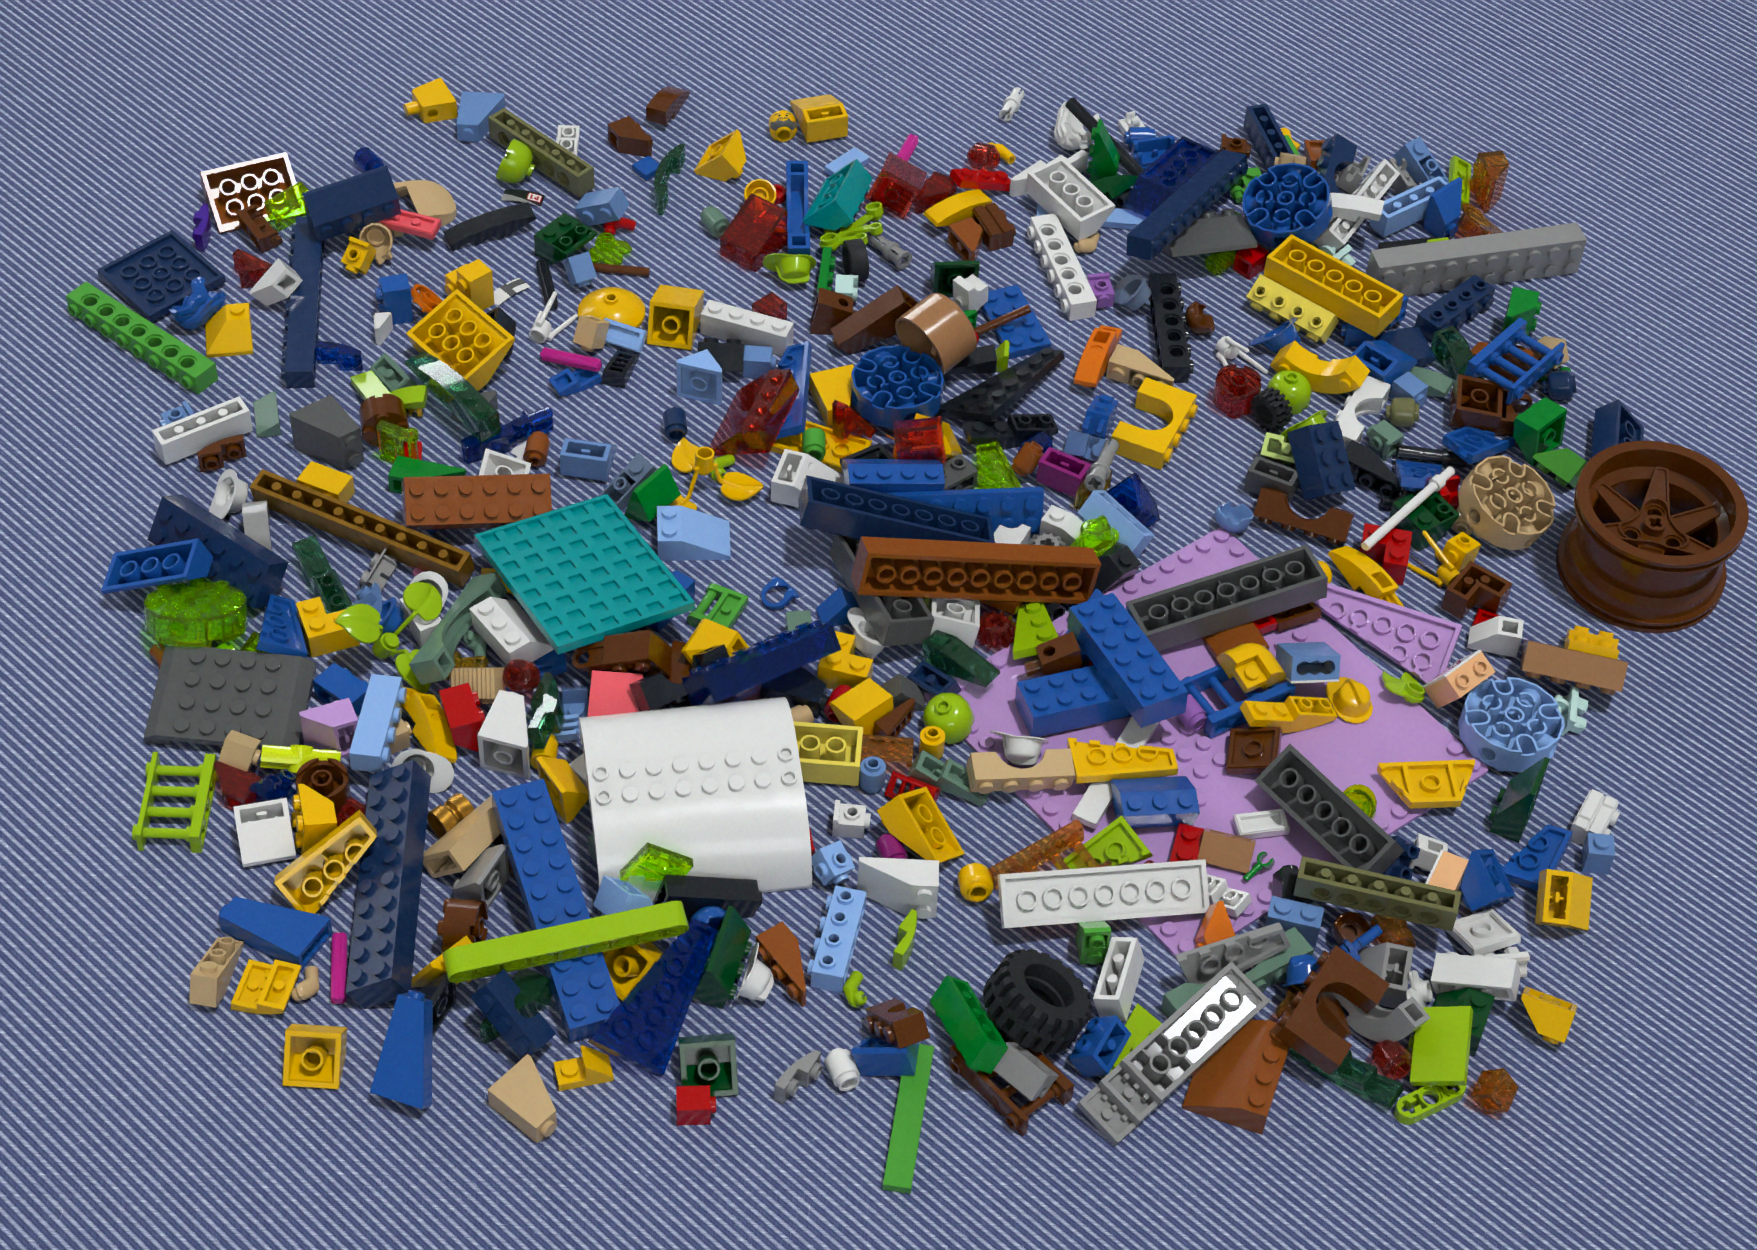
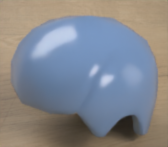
[1214,501,1254,533]

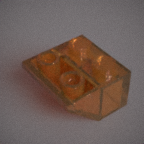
[1469,151,1509,214]

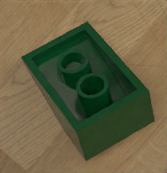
[1488,757,1550,843]

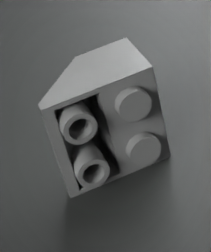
[1358,942,1414,1008]

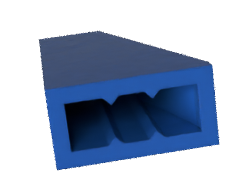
[218,897,333,973]
[370,990,433,1109]

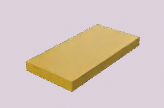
[768,420,872,474]

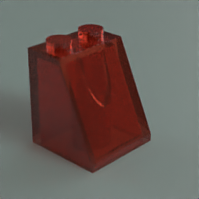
[866,152,927,219]
[720,193,788,272]

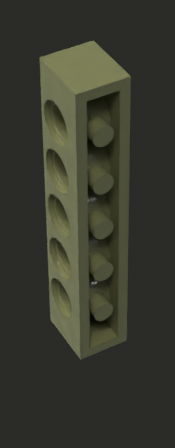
[488,108,595,197]
[1293,856,1461,931]

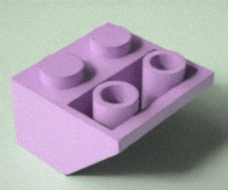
[299,698,358,759]

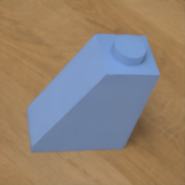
[456,91,505,142]

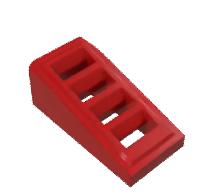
[885,771,941,803]

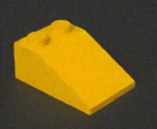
[877,787,965,864]

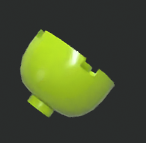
[496,139,535,183]
[1267,370,1311,415]
[923,693,975,744]

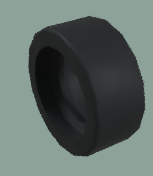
[842,238,869,282]

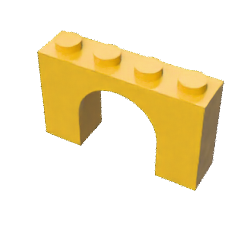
[1111,377,1198,470]

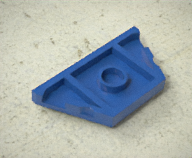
[1442,426,1516,464]

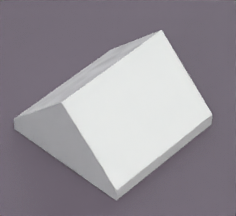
[479,448,531,475]

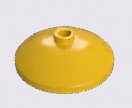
[578,287,645,328]

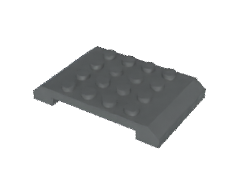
[143,644,317,750]

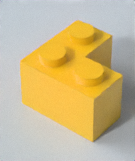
[444,259,495,310]
[296,597,360,658]
[818,630,873,689]

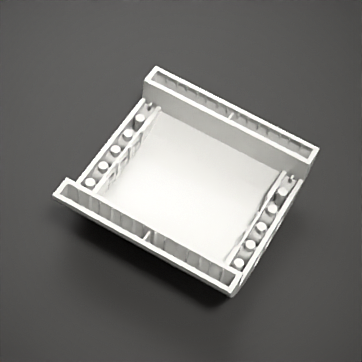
[578,697,812,902]

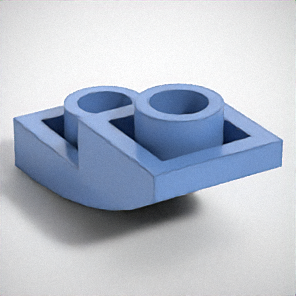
[354,582,382,615]

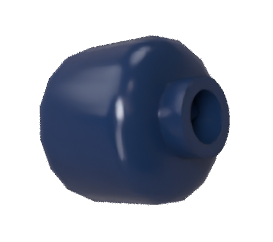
[1543,370,1577,401]

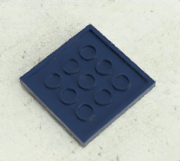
[97,230,226,322]

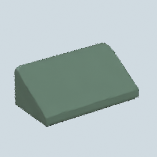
[369,353,418,391]
[253,391,281,438]

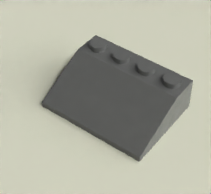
[1162,208,1257,257]

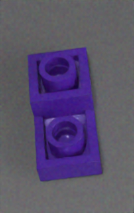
[192,203,211,252]

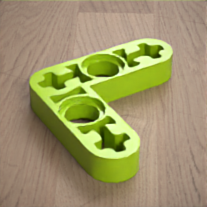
[1394,1035,1466,1125]

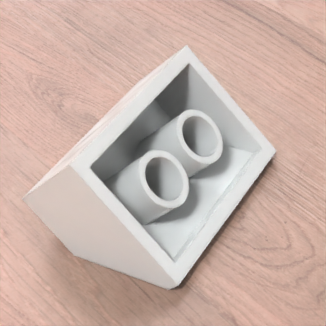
[469,597,554,673]

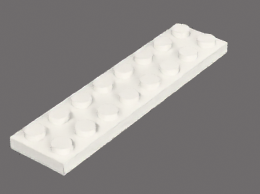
[997,859,1210,929]

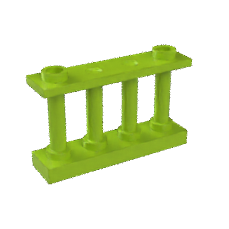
[132,752,219,853]

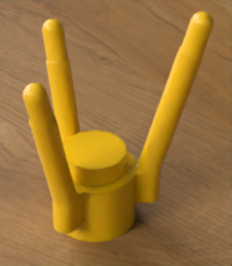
[1407,531,1460,587]

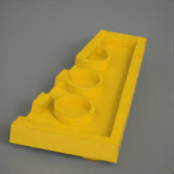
[1067,738,1178,784]

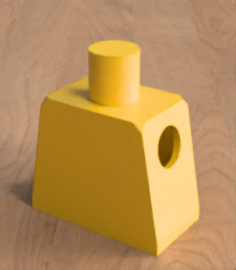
[403,78,458,123]

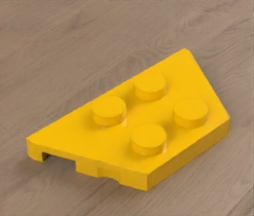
[1377,759,1475,809]

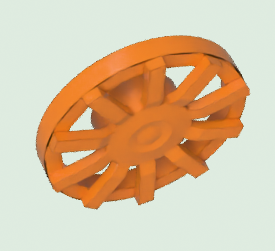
[411,284,442,313]

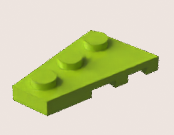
[1013,602,1059,660]

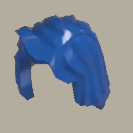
[168,276,226,330]

